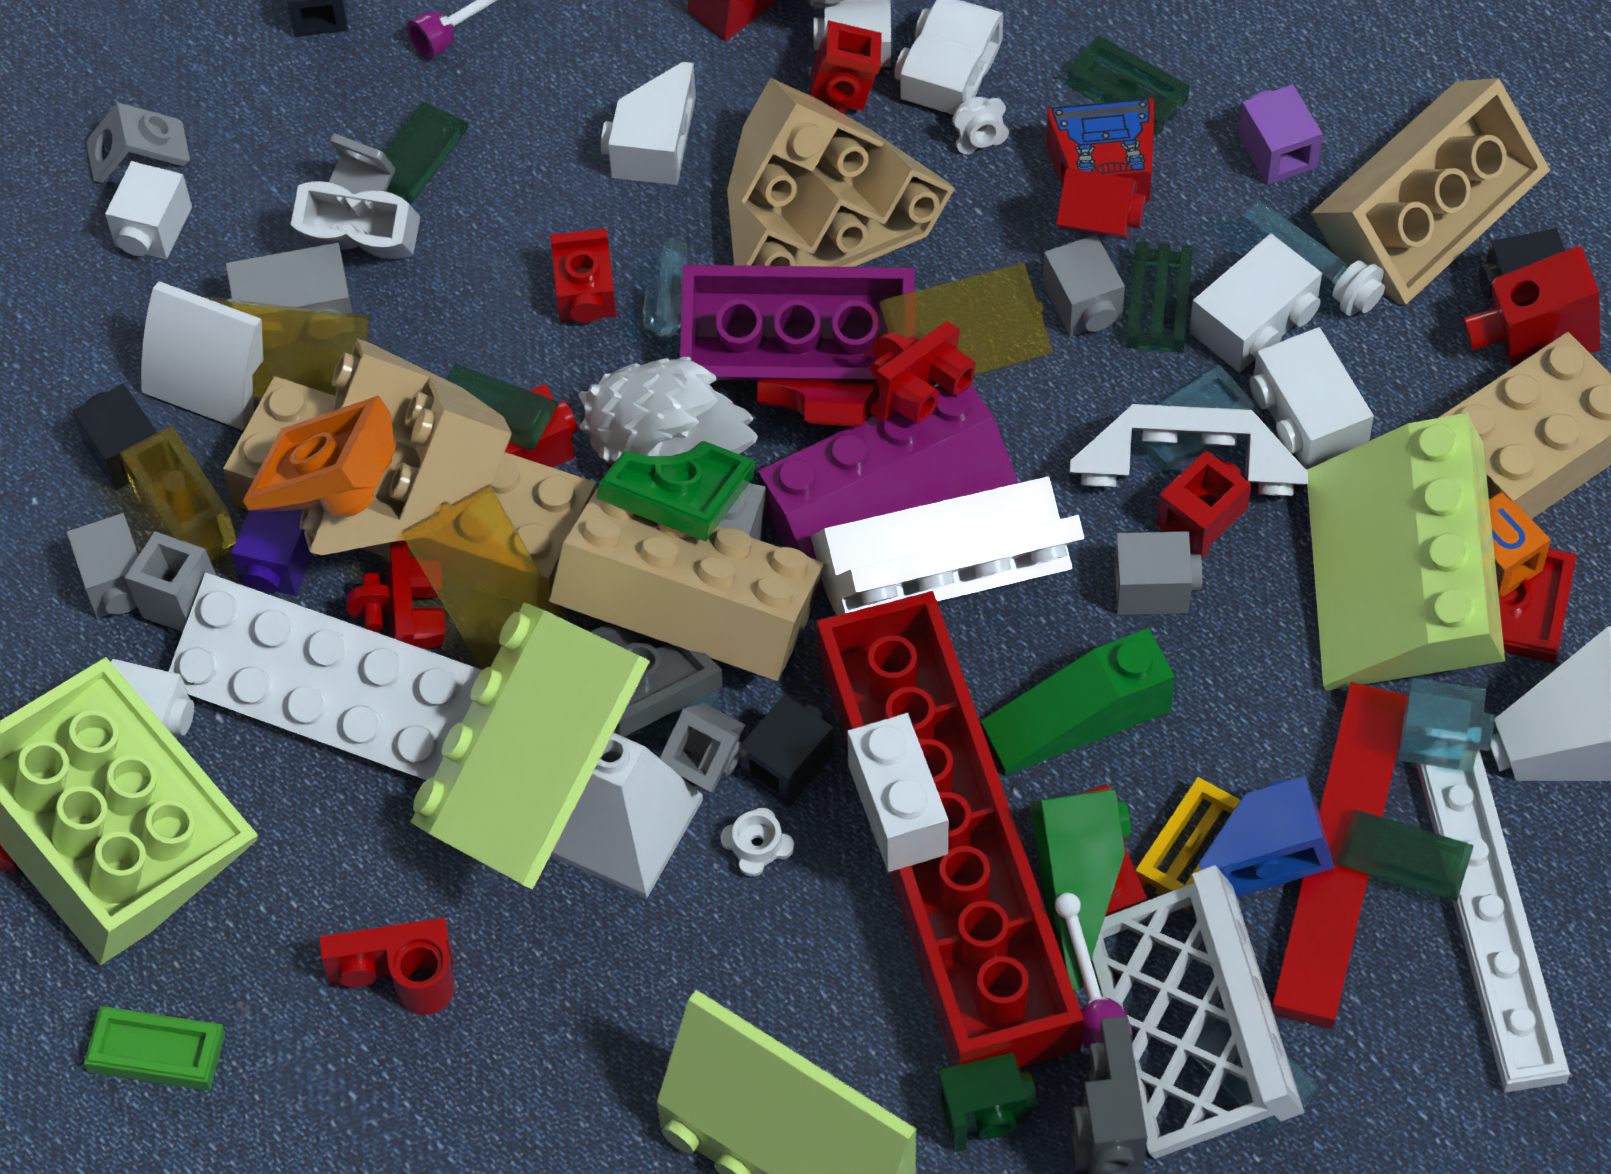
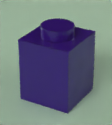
[231,509,313,596]

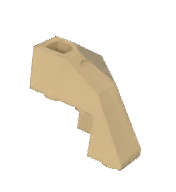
[727,78,955,267]
[299,338,512,555]

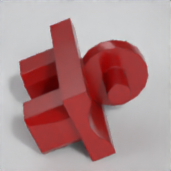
[870,321,976,424]
[346,541,445,649]

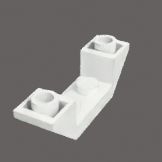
[1069,404,1308,496]

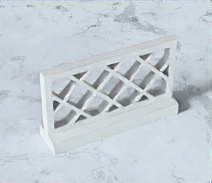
[1092,865,1304,1159]

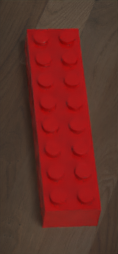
[817,591,1084,1068]

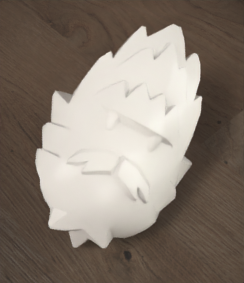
[578,357,758,465]

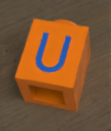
[1489,492,1551,597]

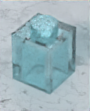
[1398,678,1495,772]

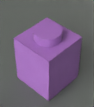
[1238,84,1323,185]

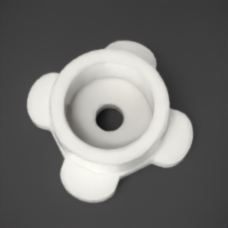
[952,97,1009,154]
[721,808,794,876]

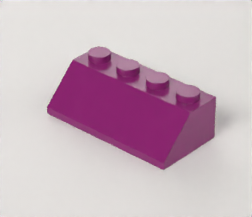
[680,265,915,382]
[758,384,1018,596]

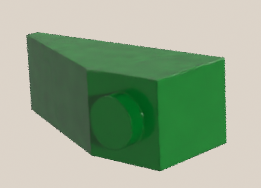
[980,628,1175,776]
[1029,789,1131,990]

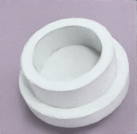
[1332,260,1385,316]

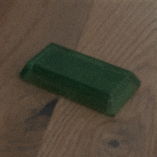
[384,102,469,205]
[445,364,559,451]
[1336,809,1474,901]

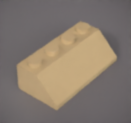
[1311,78,1550,305]

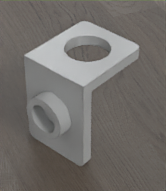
[86,102,190,183]
[329,133,396,195]

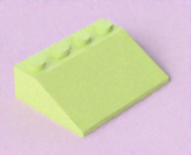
[1307,413,1505,691]
[411,602,650,890]
[0,657,258,965]
[657,990,916,1174]

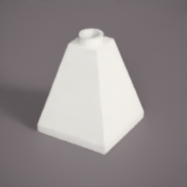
[1487,626,1611,781]
[550,733,703,899]

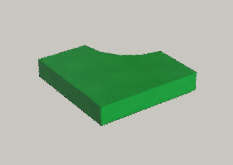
[596,441,756,542]

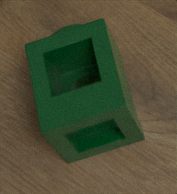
[938,1052,1039,1153]

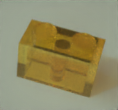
[120,425,236,561]

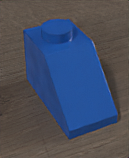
[1199,776,1335,897]

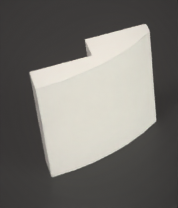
[141,281,263,430]

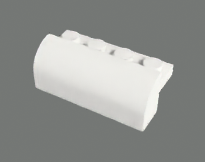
[811,477,1084,615]

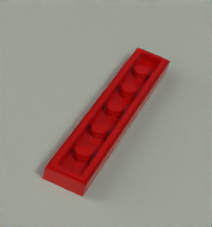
[1272,682,1410,1029]

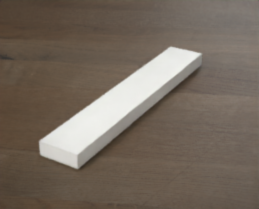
[1414,738,1570,1093]

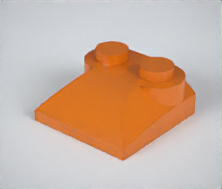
[242,396,396,517]

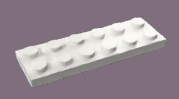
[168,572,482,780]

